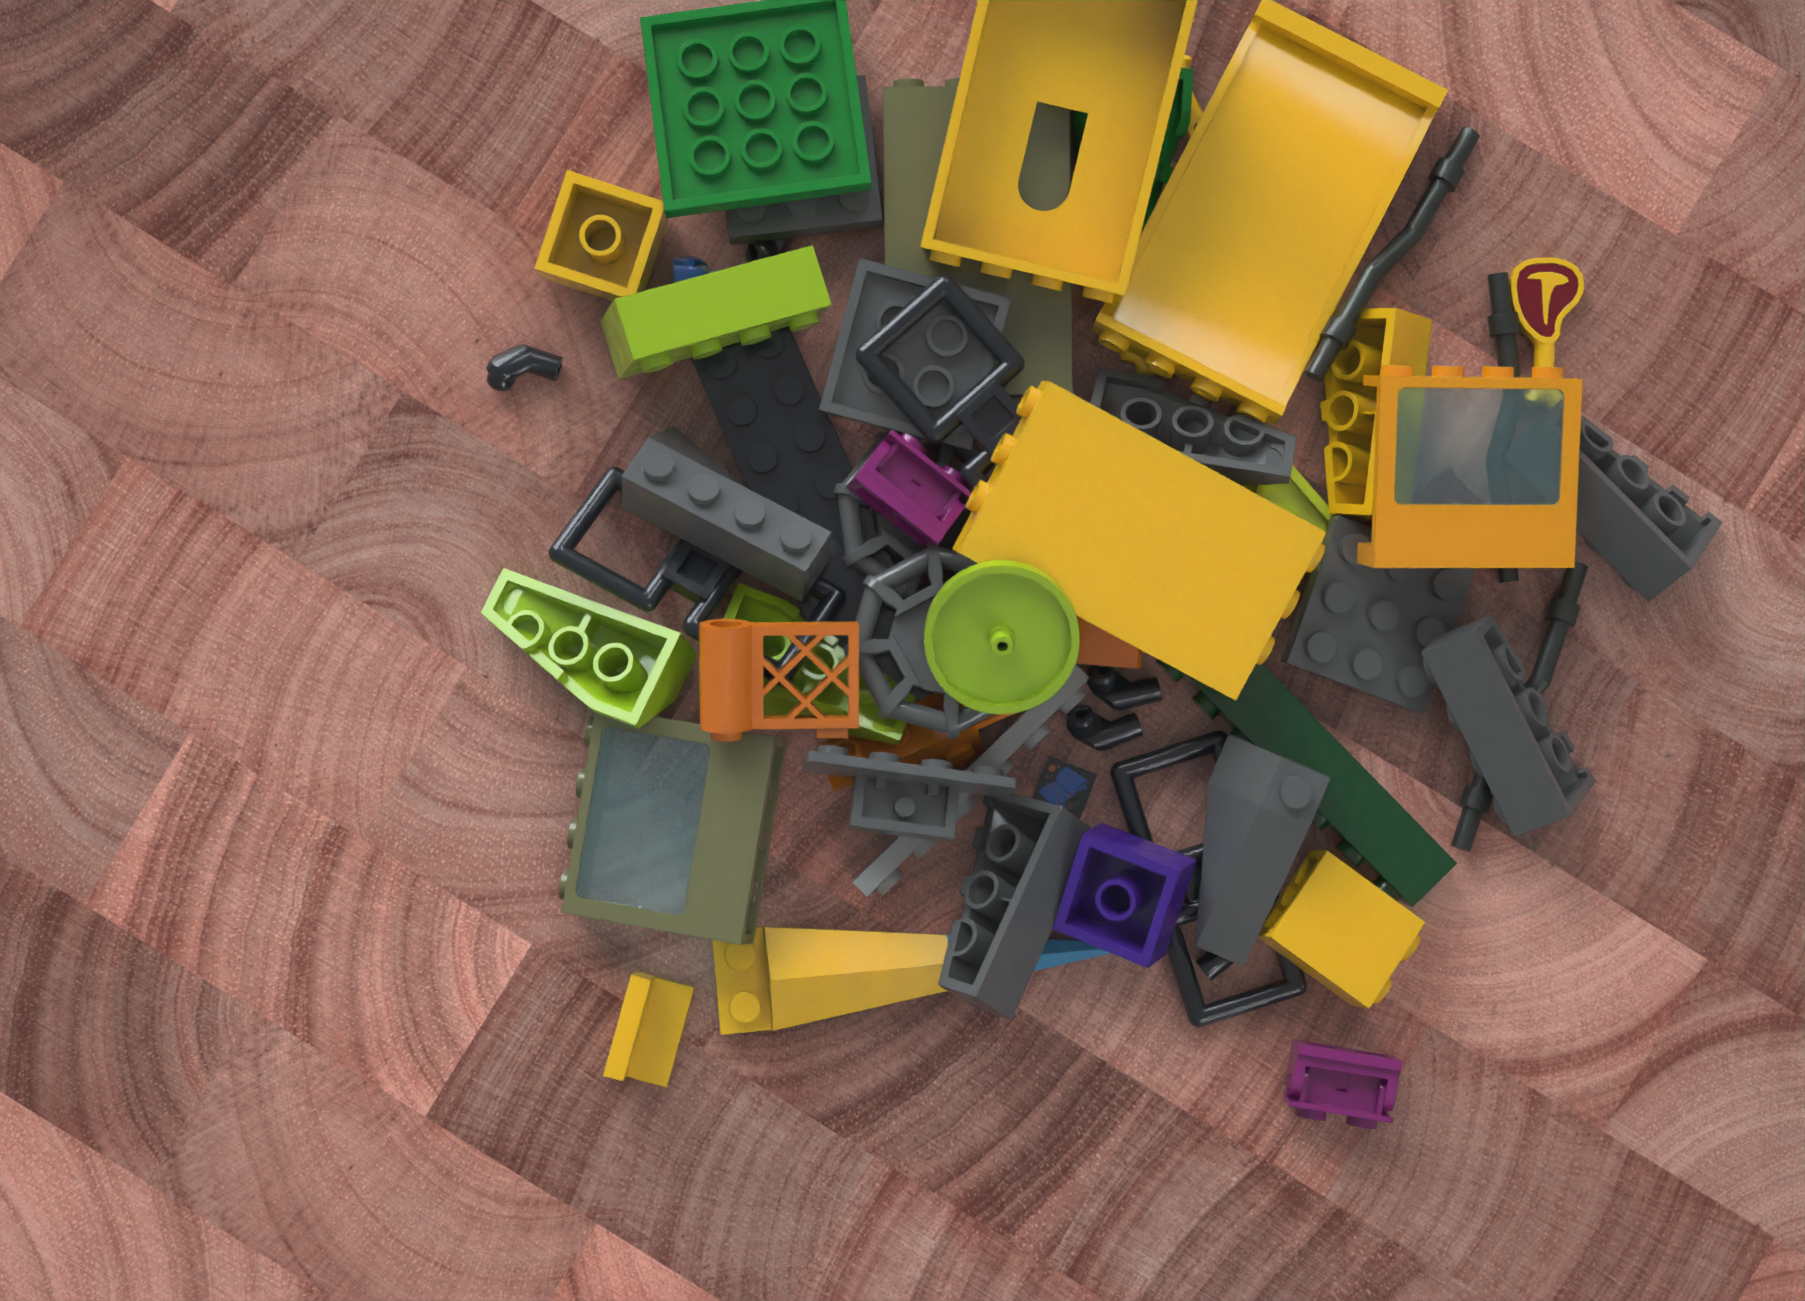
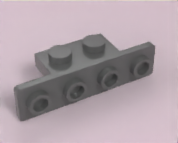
[802,745,1017,843]

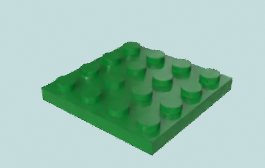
[640,0,872,218]

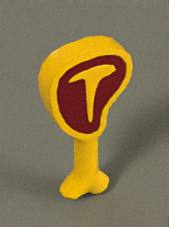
[1509,258,1584,411]

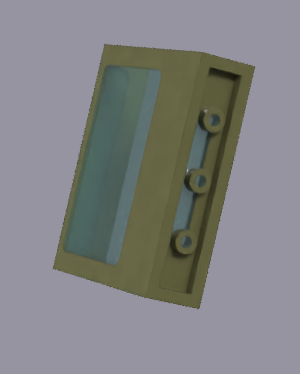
[558,713,788,945]

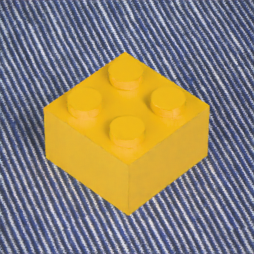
[534,170,669,301]

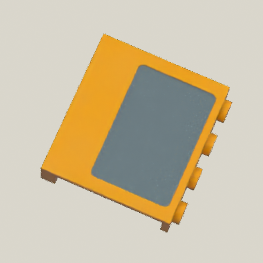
[1357,365,1583,568]

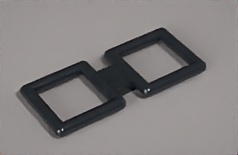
[855,275,1025,491]
[548,466,846,686]
[1110,730,1307,1028]

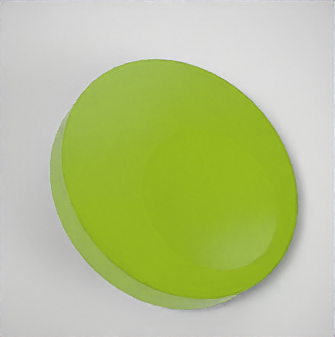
[924,560,1080,714]

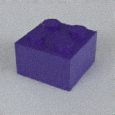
[1053,823,1197,968]

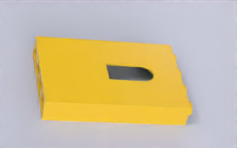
[920,0,1198,303]

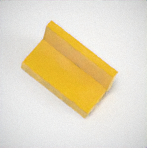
[603,971,695,1088]

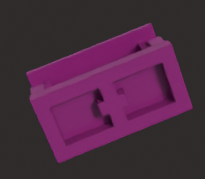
[846,430,972,549]
[1283,1039,1403,1129]

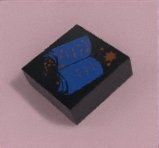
[1032,756,1097,819]

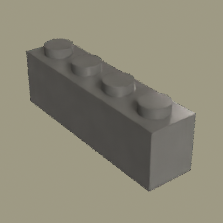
[1502,399,1723,602]
[622,426,831,601]
[1421,614,1596,837]
[938,793,1091,1020]

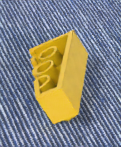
[1320,308,1432,522]

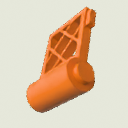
[699,619,859,742]

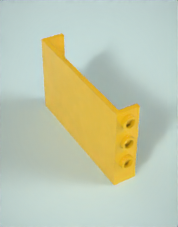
[952,381,1327,700]

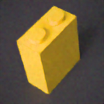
[1258,850,1426,1009]

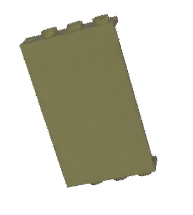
[883,78,1073,405]

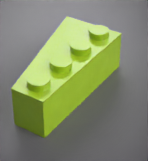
[600,245,832,380]

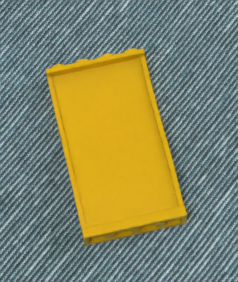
[1091,0,1448,425]

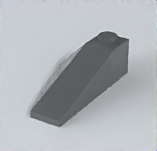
[1091,367,1296,486]
[1195,733,1331,966]

